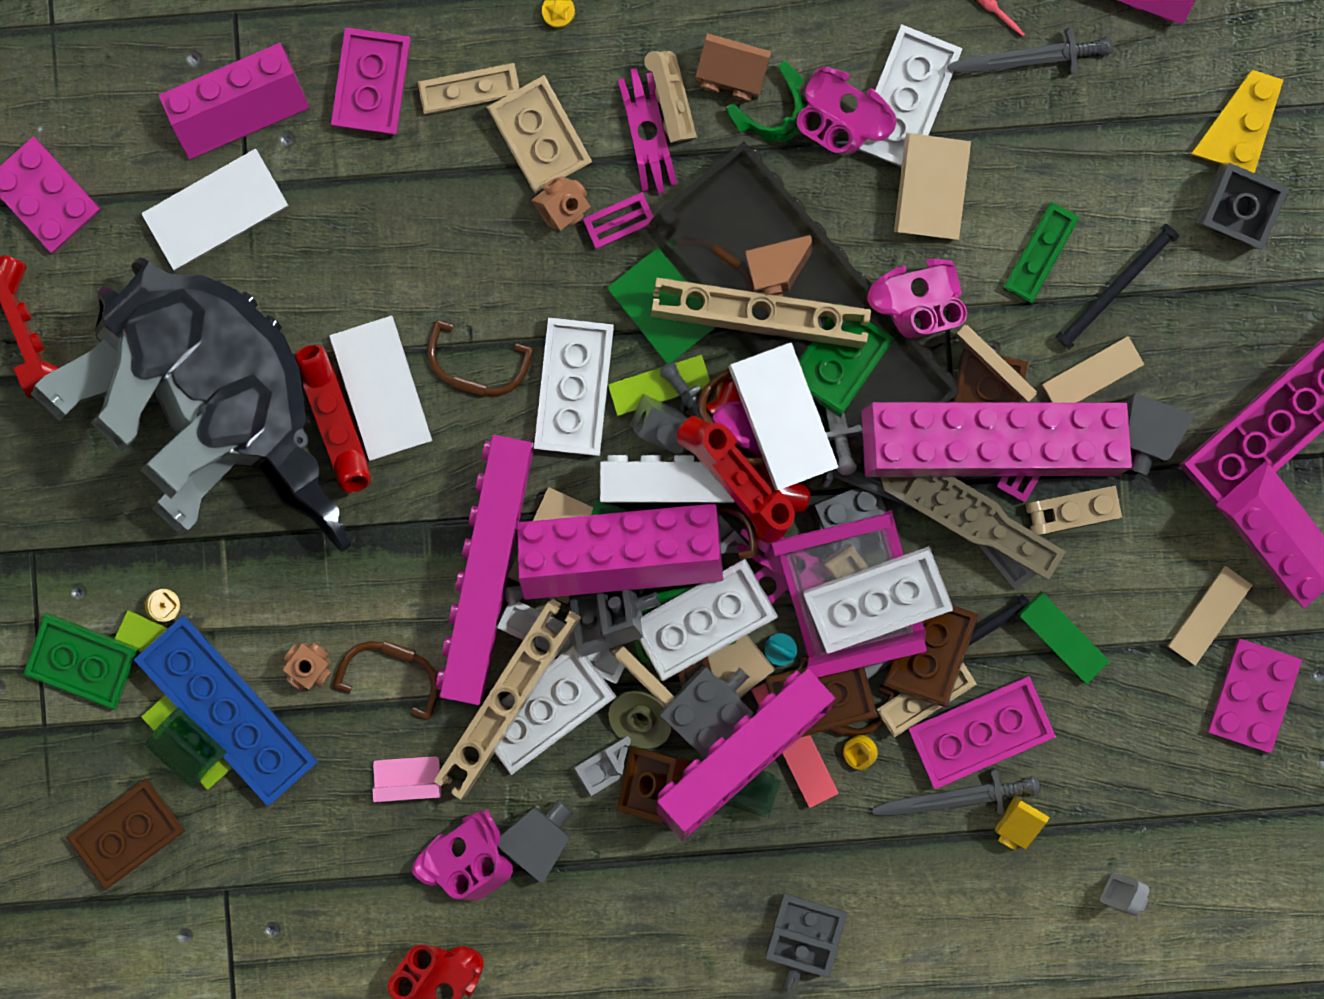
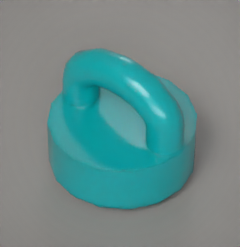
[764,633,797,666]

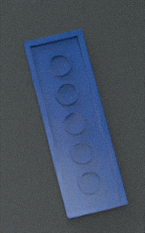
[134,615,318,806]

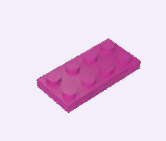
[908,676,1056,789]

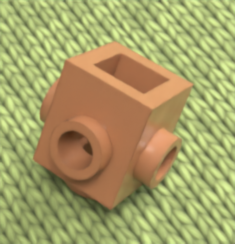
[531,177,591,231]
[283,642,332,690]

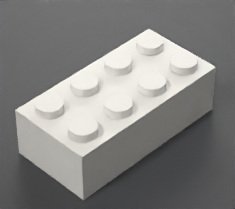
[600,455,734,504]

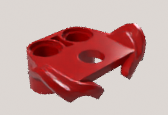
[388,944,484,999]

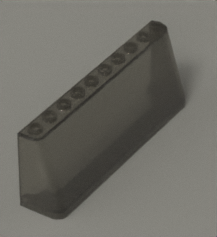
[646,141,960,473]

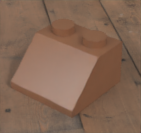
[695,33,771,102]
[745,235,812,297]

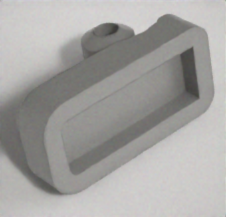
[1100,872,1149,916]

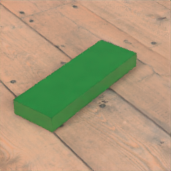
[1003,201,1080,304]
[1017,591,1110,684]

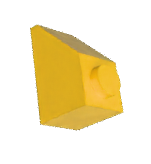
[994,797,1050,850]

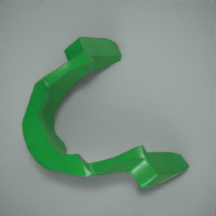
[726,61,806,142]

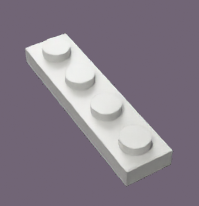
[497,602,624,684]

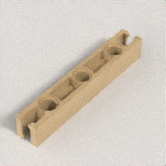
[650,278,871,349]
[434,599,581,800]

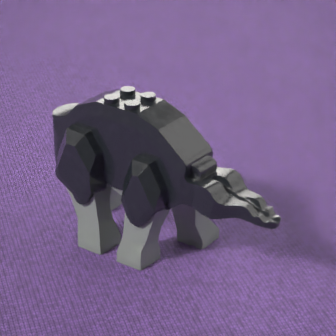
[31,257,351,552]

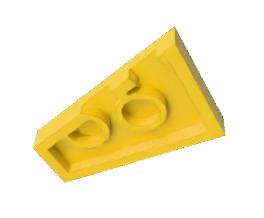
[1190,70,1283,173]

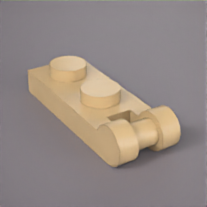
[644,51,697,143]
[1025,485,1122,535]

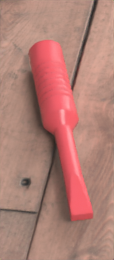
[976,0,1025,37]

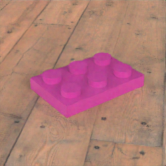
[331,27,411,136]
[0,136,101,254]
[1207,638,1302,753]

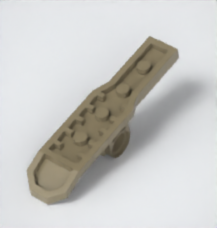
[880,477,1066,580]

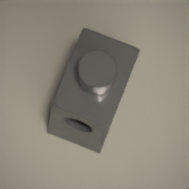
[1128,393,1194,476]
[630,394,692,455]
[498,800,573,884]

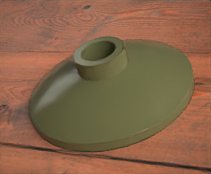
[608,691,672,749]

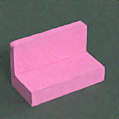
[373,756,442,802]

